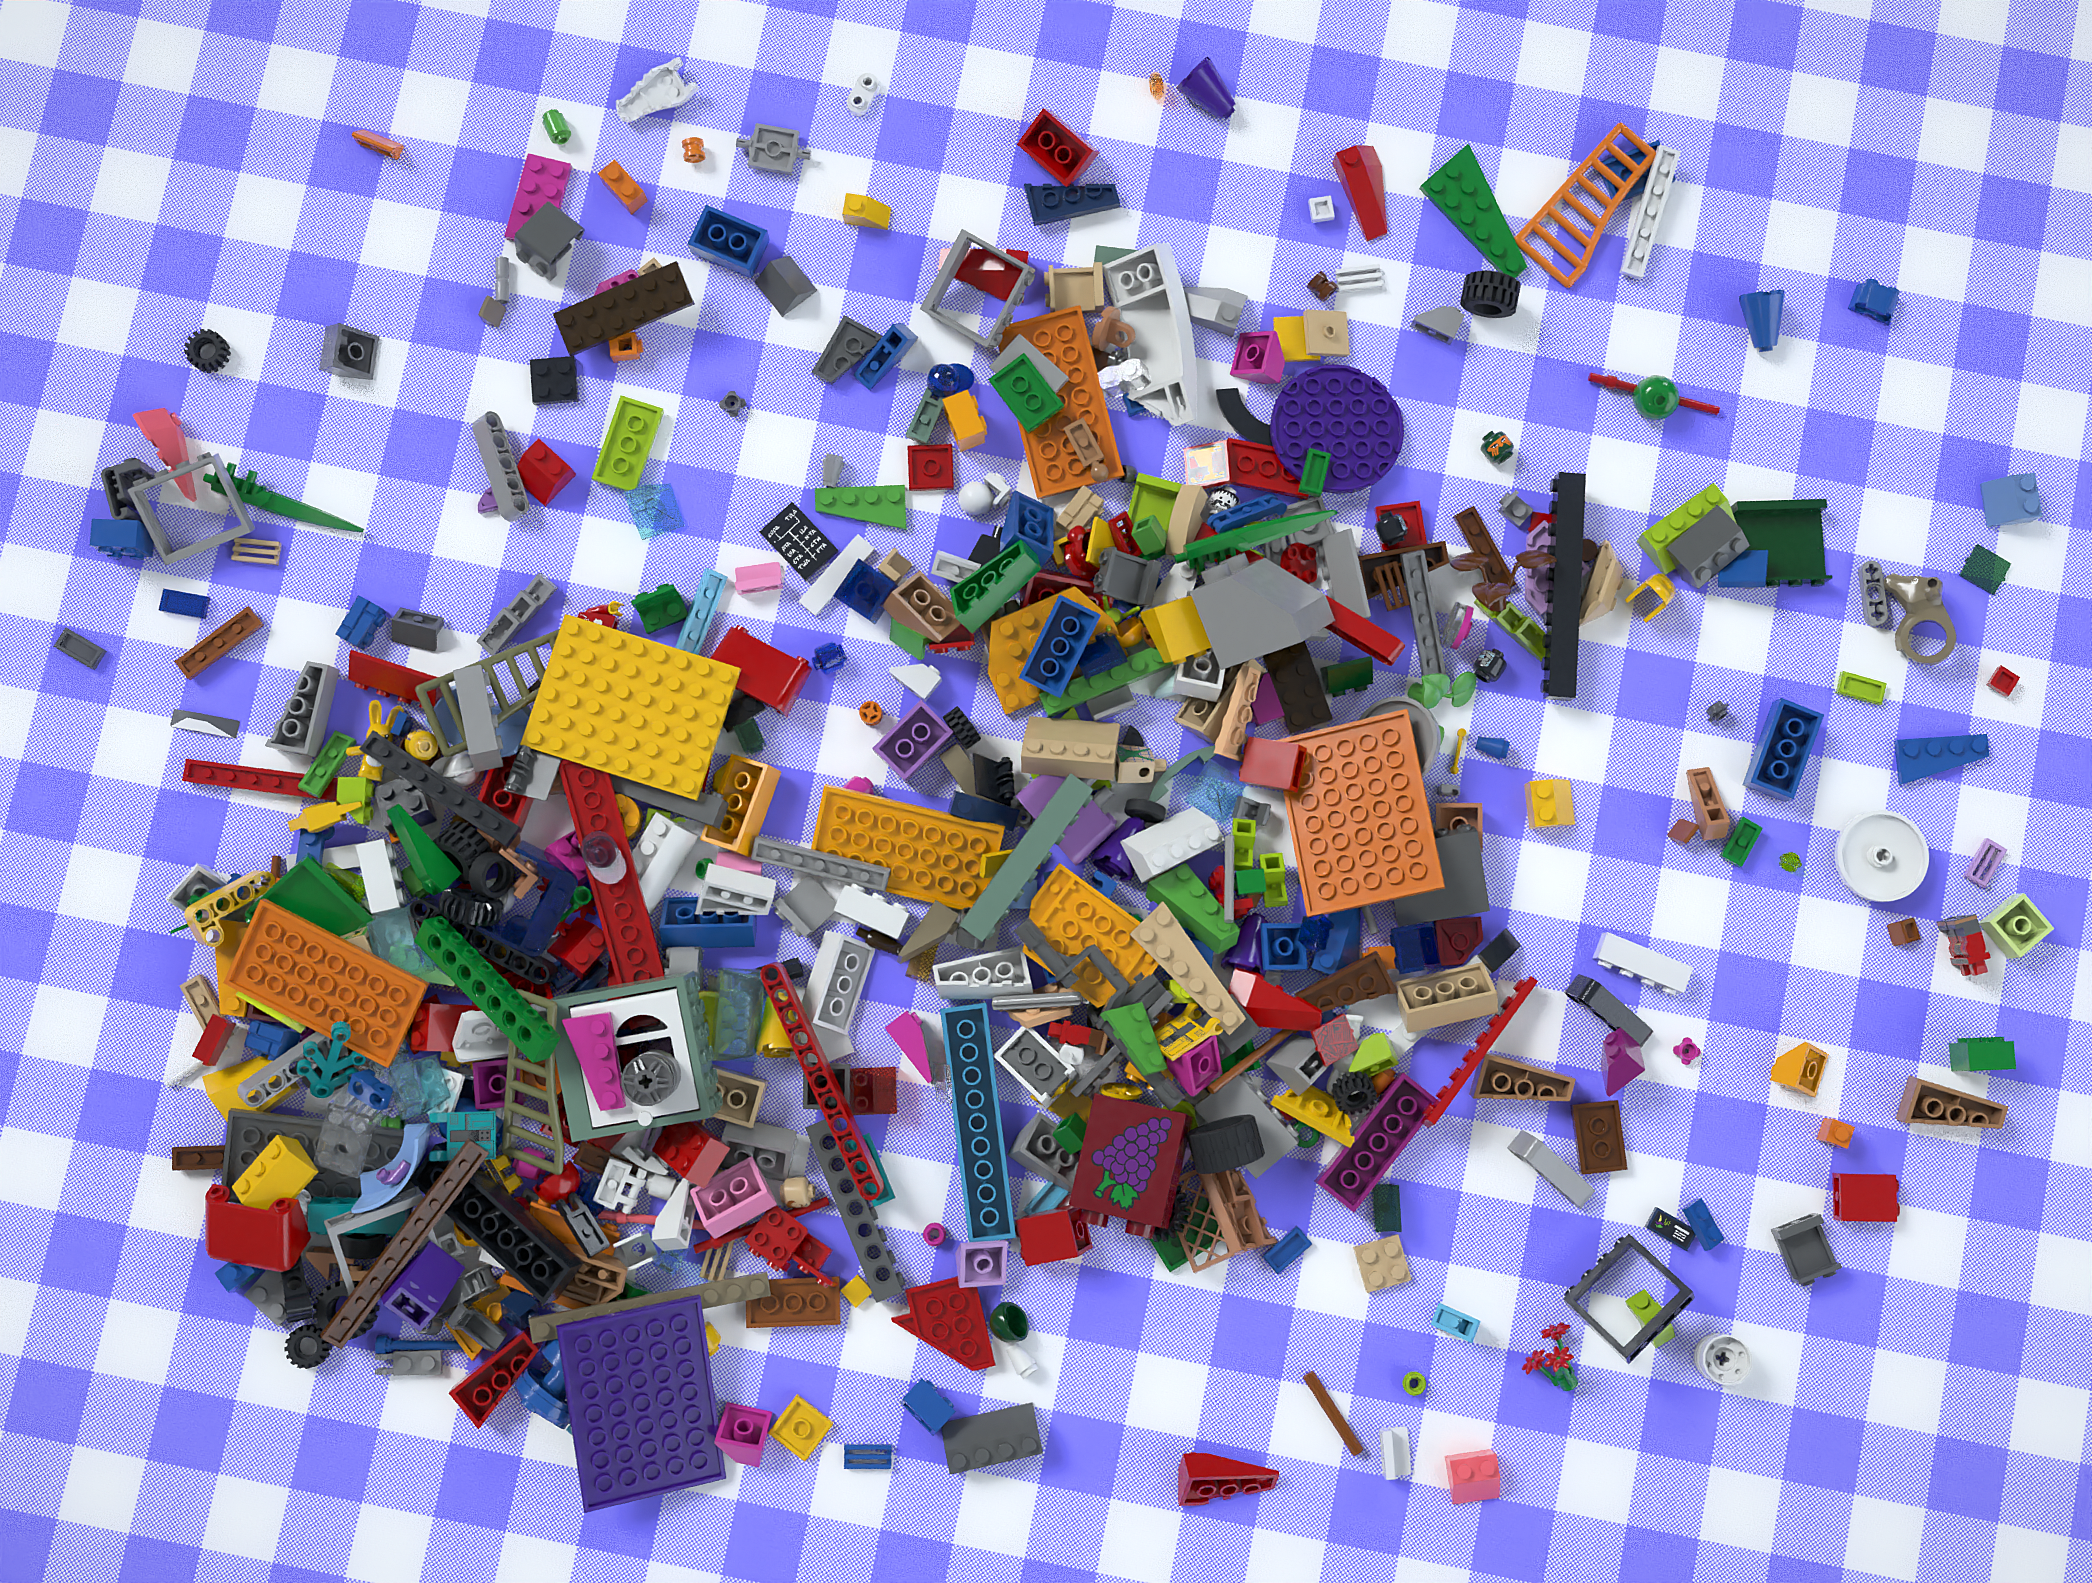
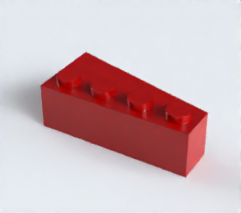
[448,1326,543,1430]

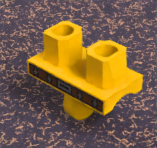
[484,1154,523,1196]

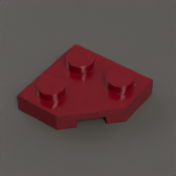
[1434,916,1483,966]

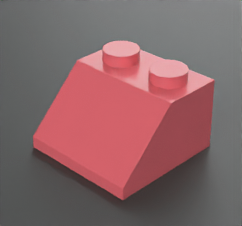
[1444,1449,1500,1505]

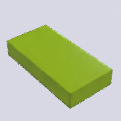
[1835,671,1887,706]

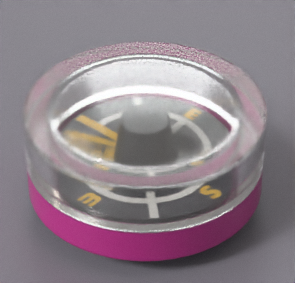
[1440,601,1474,650]

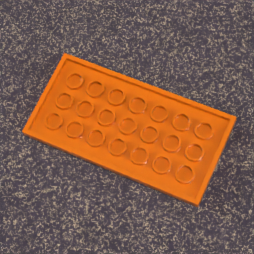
[998,305,1125,500]
[223,898,430,1068]

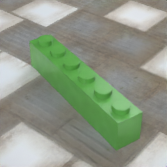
[1039,647,1173,718]

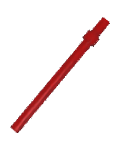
[1588,372,1720,415]
[693,1196,830,1254]

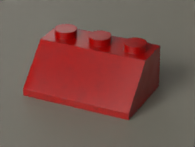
[1017,108,1100,187]

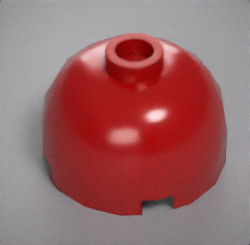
[532,1159,581,1205]

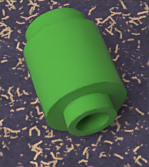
[542,109,571,145]
[401,865,431,899]

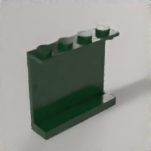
[1730,499,1833,589]

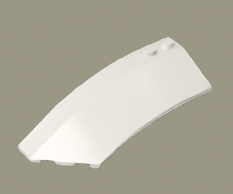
[1102,243,1197,426]

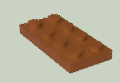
[746,1276,841,1328]

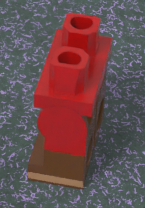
[1048,1020,1108,1056]

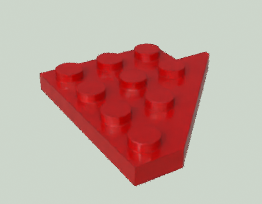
[891,1276,996,1371]

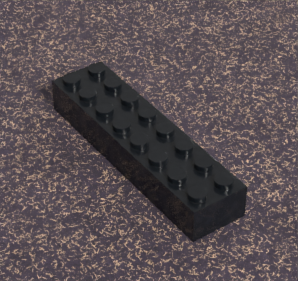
[410,1141,584,1305]

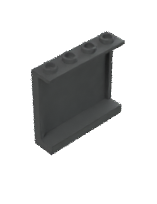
[1393,824,1490,927]

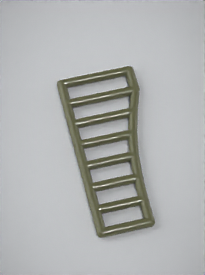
[415,629,560,758]
[501,989,565,1175]

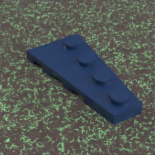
[1024,183,1120,226]

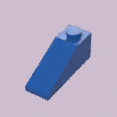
[854,323,919,390]

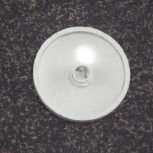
[1834,810,1929,902]

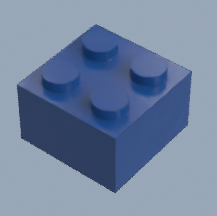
[89,519,154,560]

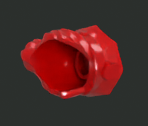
[1064,525,1099,581]

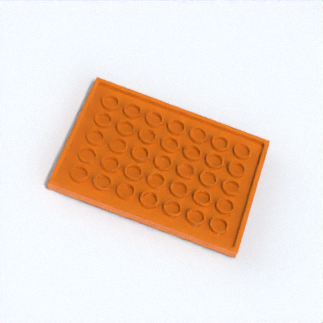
[1275,709,1445,918]

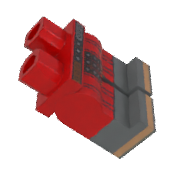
[1936,914,1991,976]

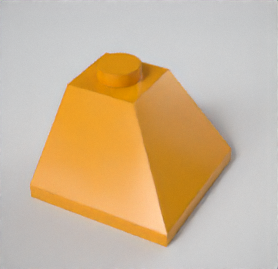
[1770,1042,1829,1098]

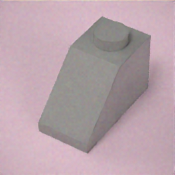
[1410,306,1465,345]

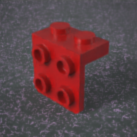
[929,624,975,654]
[1208,865,1253,920]
[744,1205,808,1272]

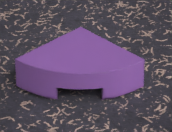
[478,487,499,514]

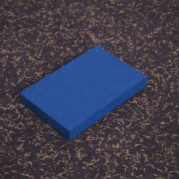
[1600,140,1676,202]

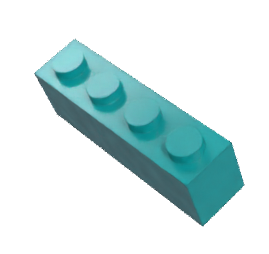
[308,1197,410,1237]

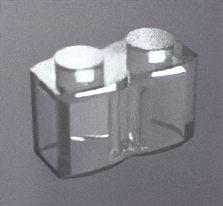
[1098,359,1151,397]

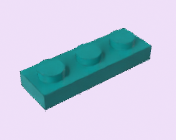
[847,1133,896,1207]

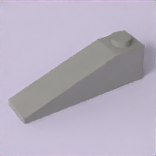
[1183,287,1248,337]
[1007,1112,1080,1192]

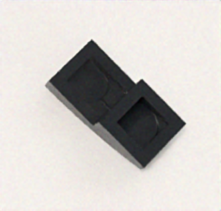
[1477,928,1521,973]

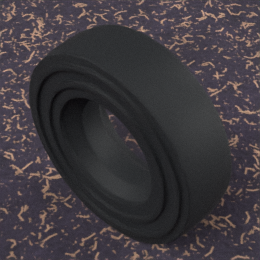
[1124,798,1166,823]

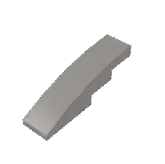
[476,573,558,656]

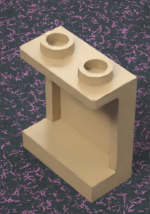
[1044,262,1104,313]

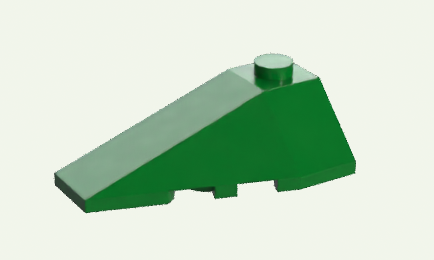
[387,804,462,896]

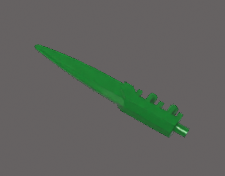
[203,462,365,533]
[1174,510,1338,575]

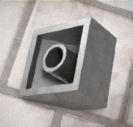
[319,323,380,380]

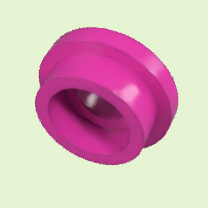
[923,1222,946,1246]

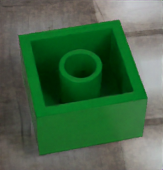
[1949,1037,2016,1071]

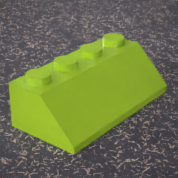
[1636,483,1737,575]

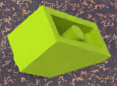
[1348,1032,1399,1077]

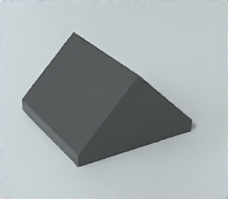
[755,256,817,317]

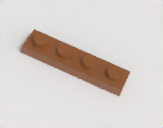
[174,606,264,680]

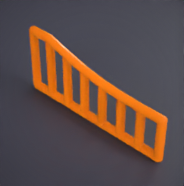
[1514,122,1656,288]

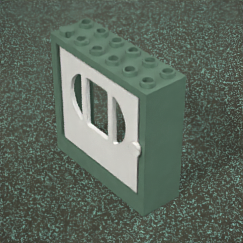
[546,971,723,1142]

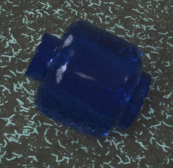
[811,641,847,675]

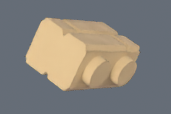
[1056,486,1105,534]

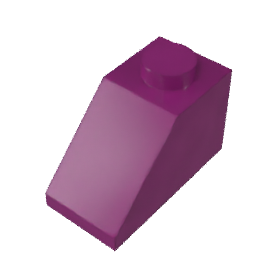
[1250,673,1284,727]

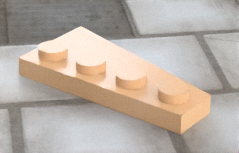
[1214,665,1261,762]

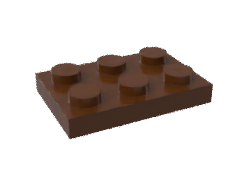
[1570,1100,1628,1175]

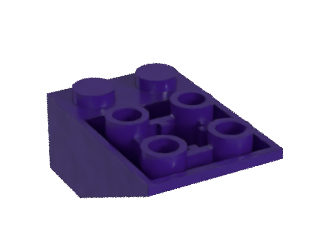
[381,1239,465,1332]

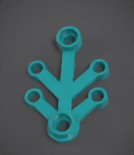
[297,1021,366,1098]

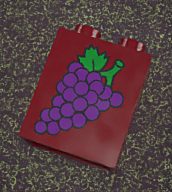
[1069,1093,1193,1239]

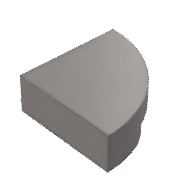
[1437,784,1460,796]

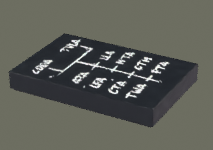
[759,502,839,582]

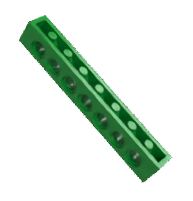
[414,916,561,1063]

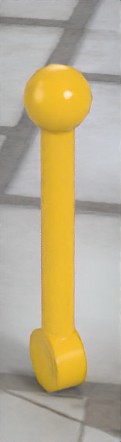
[1450,728,1467,774]

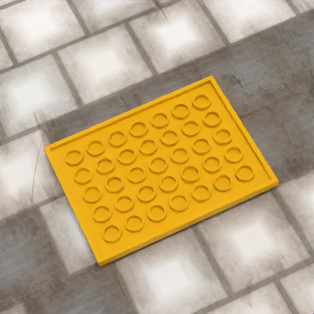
[520,614,741,801]

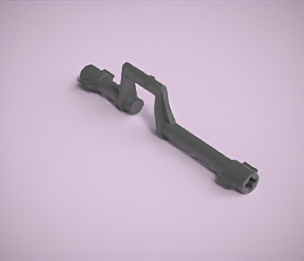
[1014,917,1185,1110]

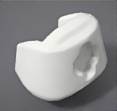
[1059,1043,1084,1065]

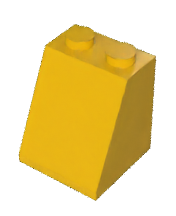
[1140,595,1212,665]

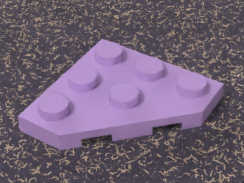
[1524,520,1591,616]

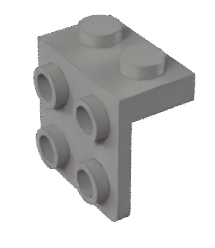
[773,875,837,938]

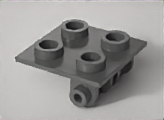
[504,745,562,801]

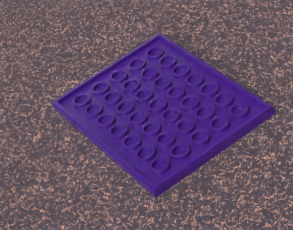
[556,1294,727,1513]

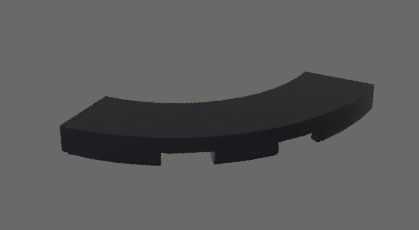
[1215,388,1273,446]

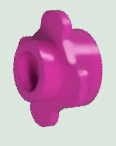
[1673,1037,1701,1065]

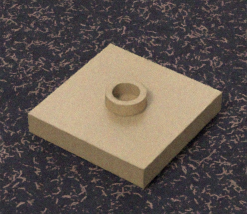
[1303,309,1350,357]

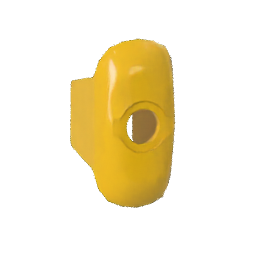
[1625,573,1676,623]

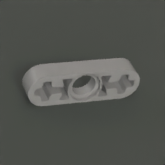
[1858,560,1888,626]

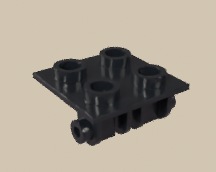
[973,753,1016,807]

